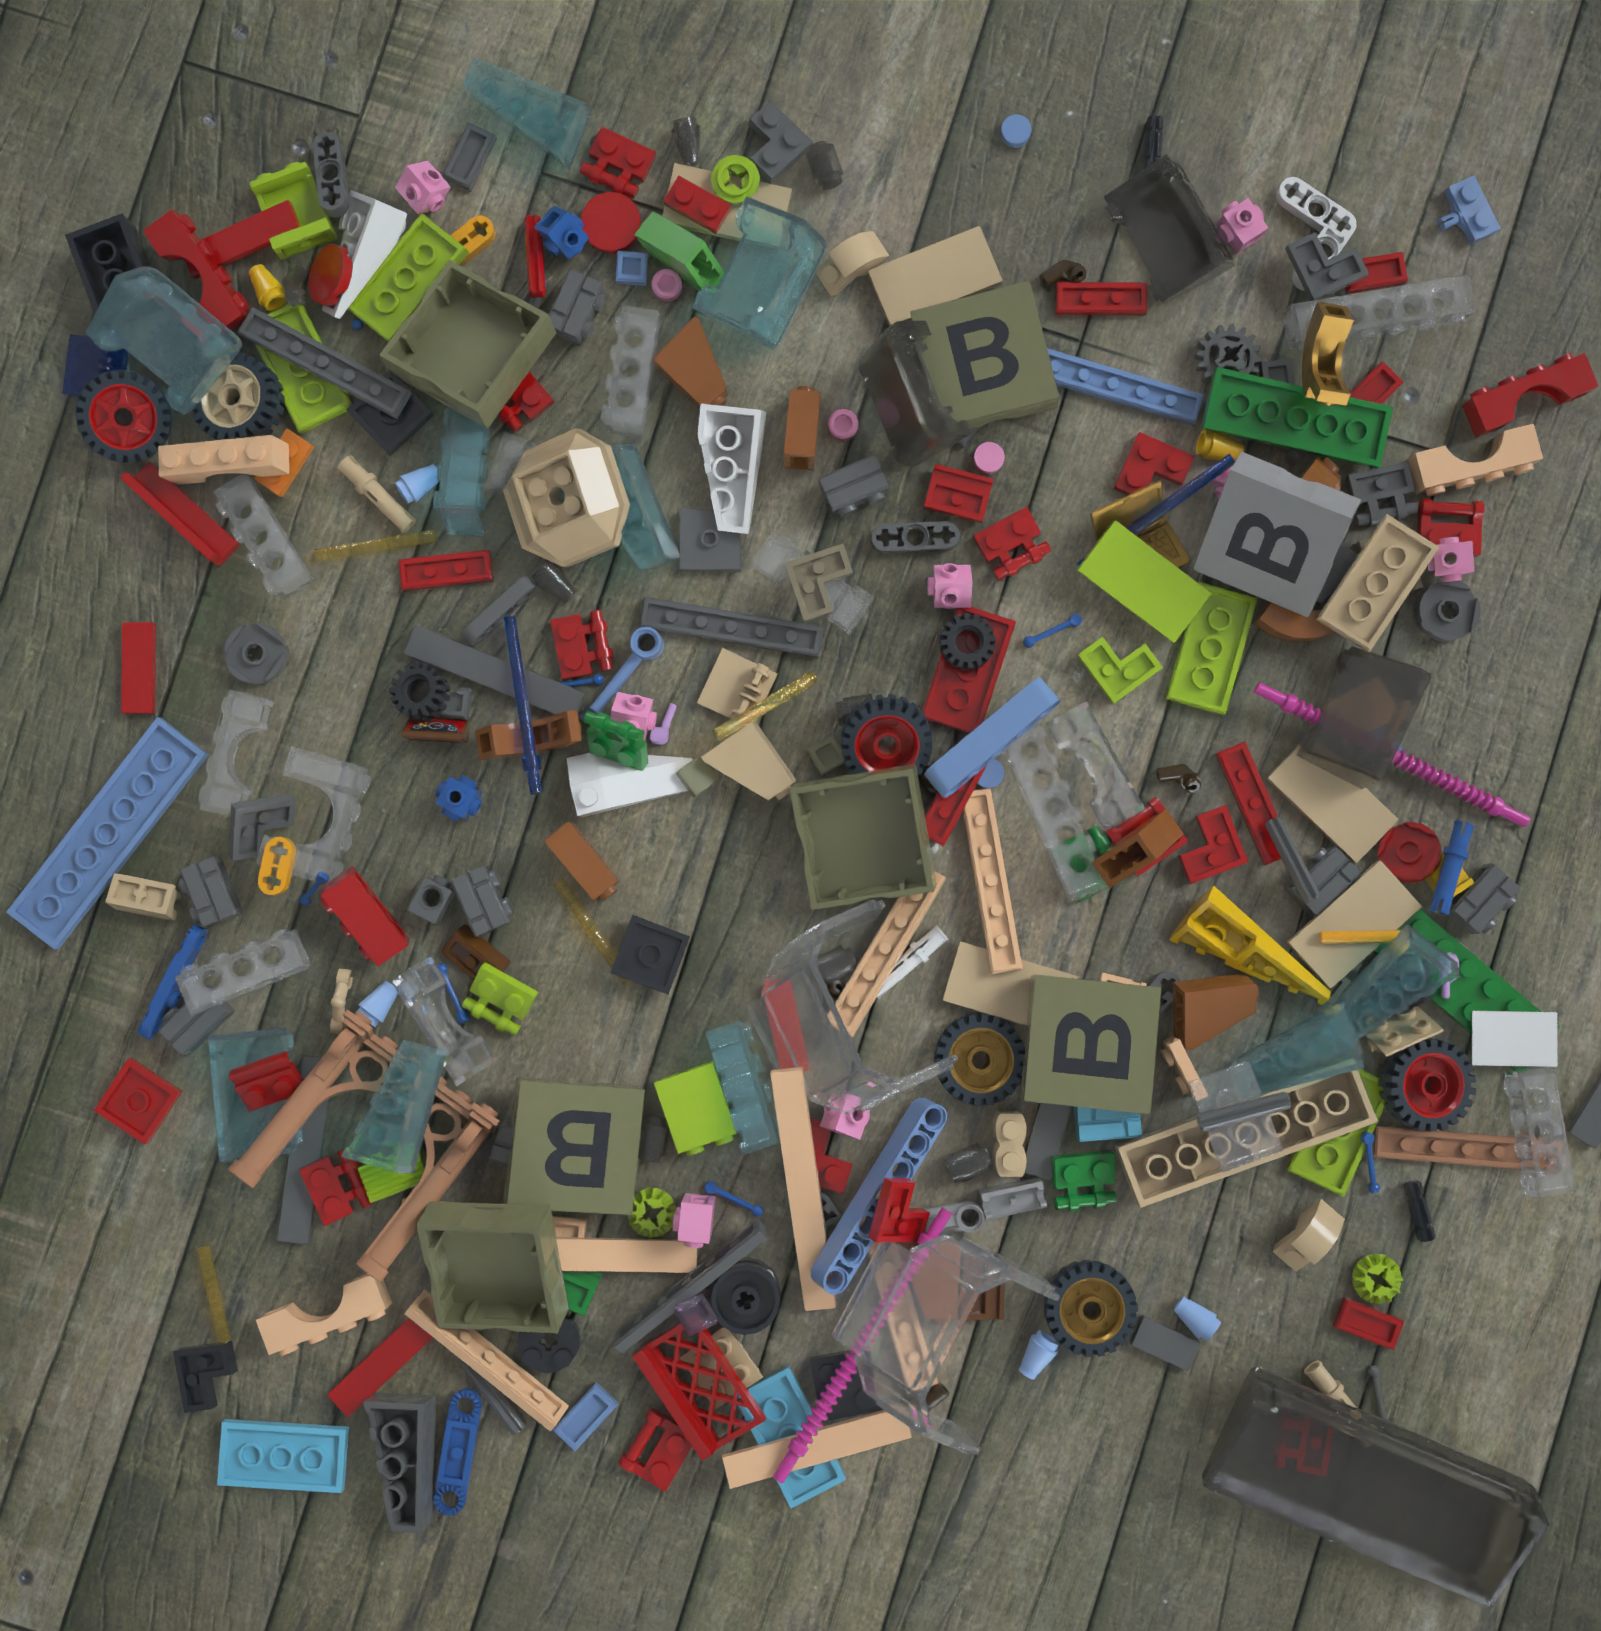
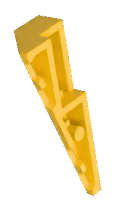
[1169,885,1331,1005]

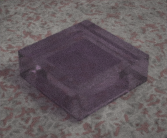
[674,1293,718,1336]

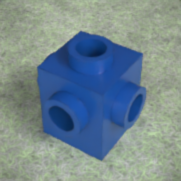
[534,206,590,260]
[435,775,483,821]

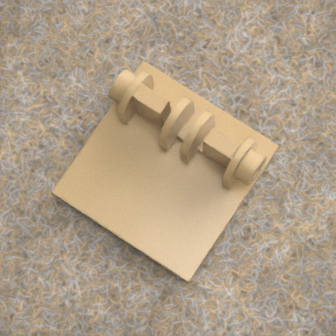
[697,648,778,726]
[1359,1006,1443,1057]
[680,1326,763,1410]

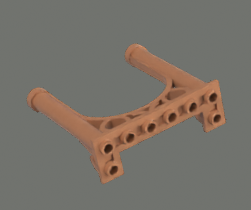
[227,1009,500,1283]

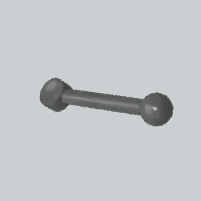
[1368,1365,1390,1431]

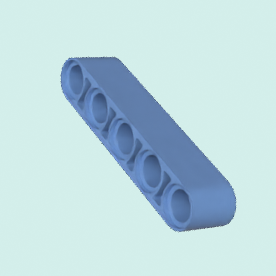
[924,677,1061,798]

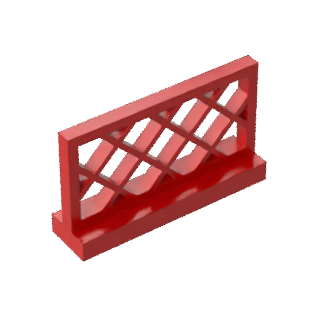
[632,1313,766,1461]

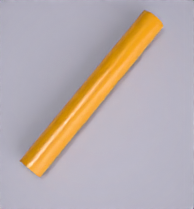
[1319,930,1416,944]

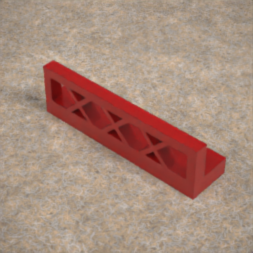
[120,462,241,566]

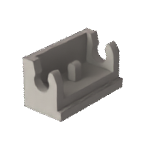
[978,1177,1047,1221]

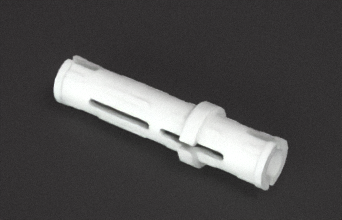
[877,925,949,999]

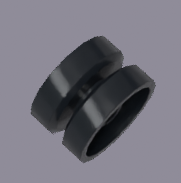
[711,1257,781,1335]

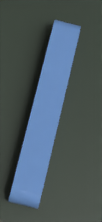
[811,1097,947,1295]

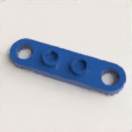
[137,924,208,1040]
[434,1388,482,1516]

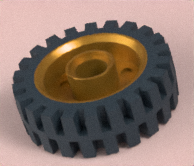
[934,1013,1025,1106]
[1043,1260,1138,1357]

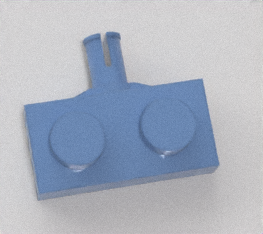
[1437,176,1501,245]

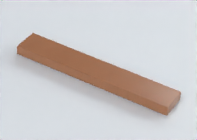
[1372,1125,1561,1172]

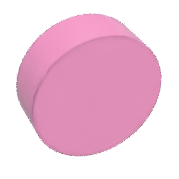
[652,269,682,302]
[828,409,858,441]
[973,442,1005,474]

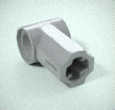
[923,1199,984,1234]

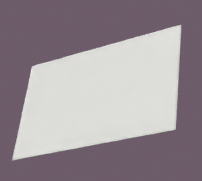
[1472,1011,1557,1067]

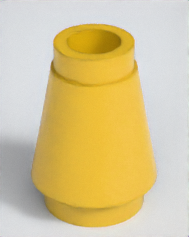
[248,264,288,311]
[1196,430,1244,461]

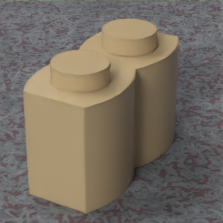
[992,1110,1027,1177]

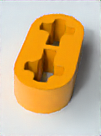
[450,215,496,265]
[258,837,296,895]

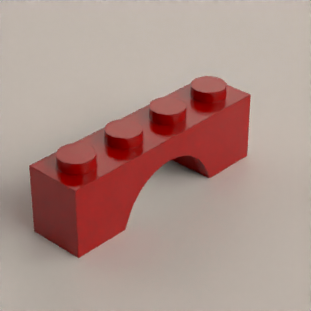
[143,209,250,338]
[1462,353,1599,438]

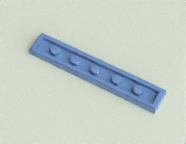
[1047,348,1204,426]

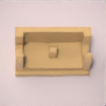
[105,873,181,921]

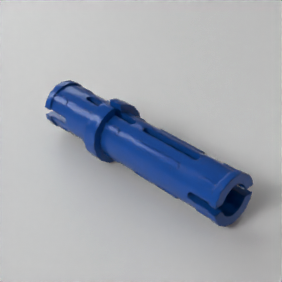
[1428,820,1475,915]

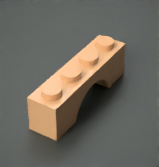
[1406,424,1543,497]
[158,435,289,485]
[256,1273,392,1356]

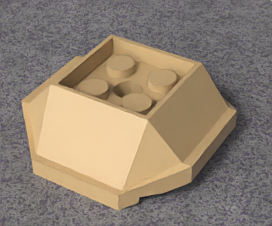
[503,428,630,567]

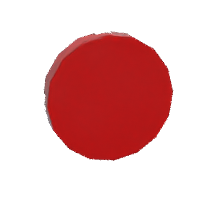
[581,192,641,254]
[308,244,353,307]
[1377,821,1442,883]

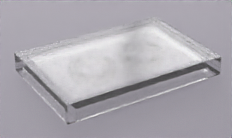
[1188,1060,1283,1173]

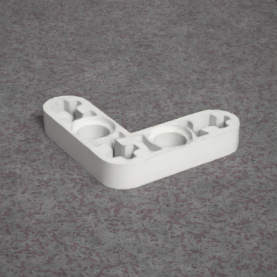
[1276,177,1356,291]

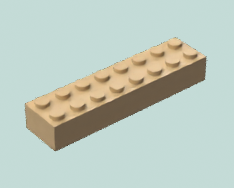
[1114,1061,1378,1208]

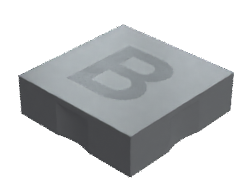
[1193,452,1361,617]

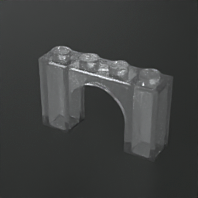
[255,746,370,885]

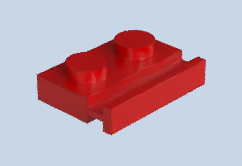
[923,464,994,524]
[228,1051,304,1112]

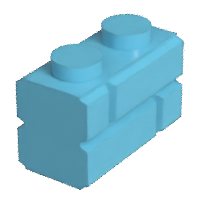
[1073,1106,1142,1142]

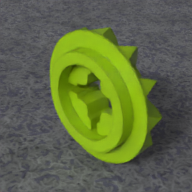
[711,155,760,205]
[628,1188,676,1238]
[1352,1254,1403,1305]

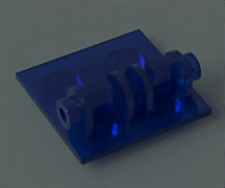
[62,334,131,396]

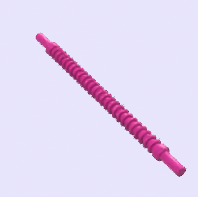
[1253,682,1530,827]
[773,1207,952,1483]

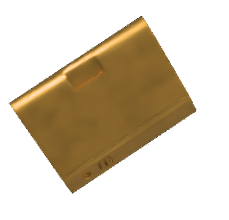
[1090,480,1191,568]

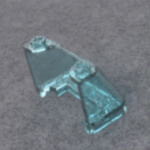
[692,196,826,349]
[85,266,242,415]
[208,1027,303,1163]

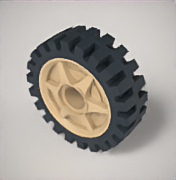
[189,352,285,440]

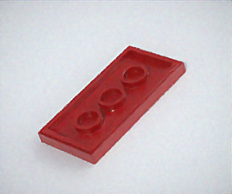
[923,607,1016,734]

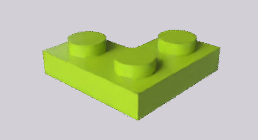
[1077,636,1163,705]

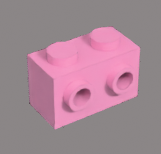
[673,1193,716,1248]

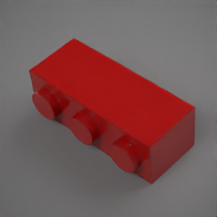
[320,866,409,967]

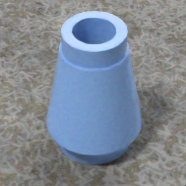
[395,464,443,504]
[356,980,400,1027]
[1173,1296,1221,1341]
[1019,1330,1059,1380]

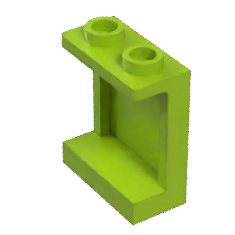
[249,162,337,260]
[654,1060,738,1156]

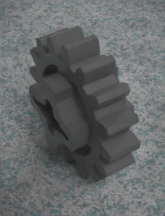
[1194,324,1263,382]

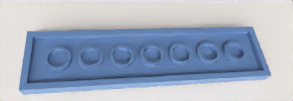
[6,717,209,949]

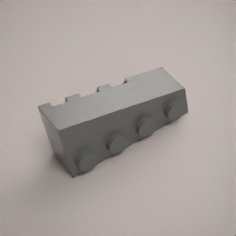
[363,1392,436,1533]

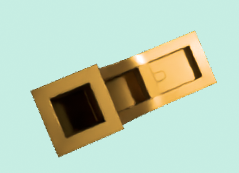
[1302,302,1354,406]

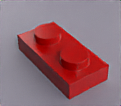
[664,175,731,235]

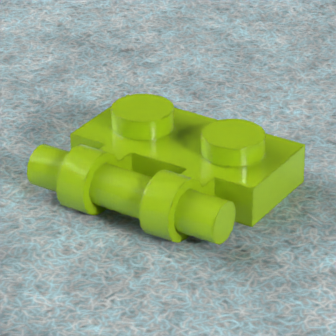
[462,962,538,1036]

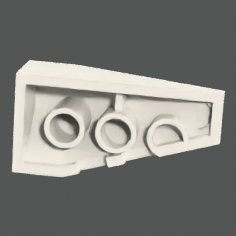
[322,190,407,319]
[698,404,766,534]
[567,753,693,818]

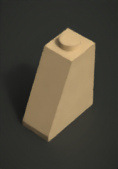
[701,720,796,800]

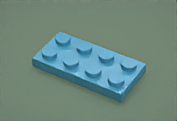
[738,1365,846,1509]
[217,1419,349,1493]

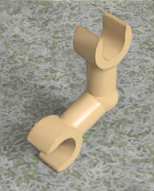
[330,968,353,1035]

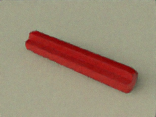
[524,214,546,299]

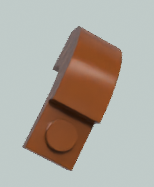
[1252,601,1334,643]
[475,710,582,760]

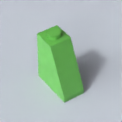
[634,211,726,298]

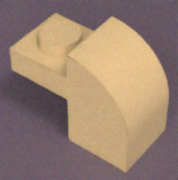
[815,231,889,296]
[1273,1199,1344,1272]

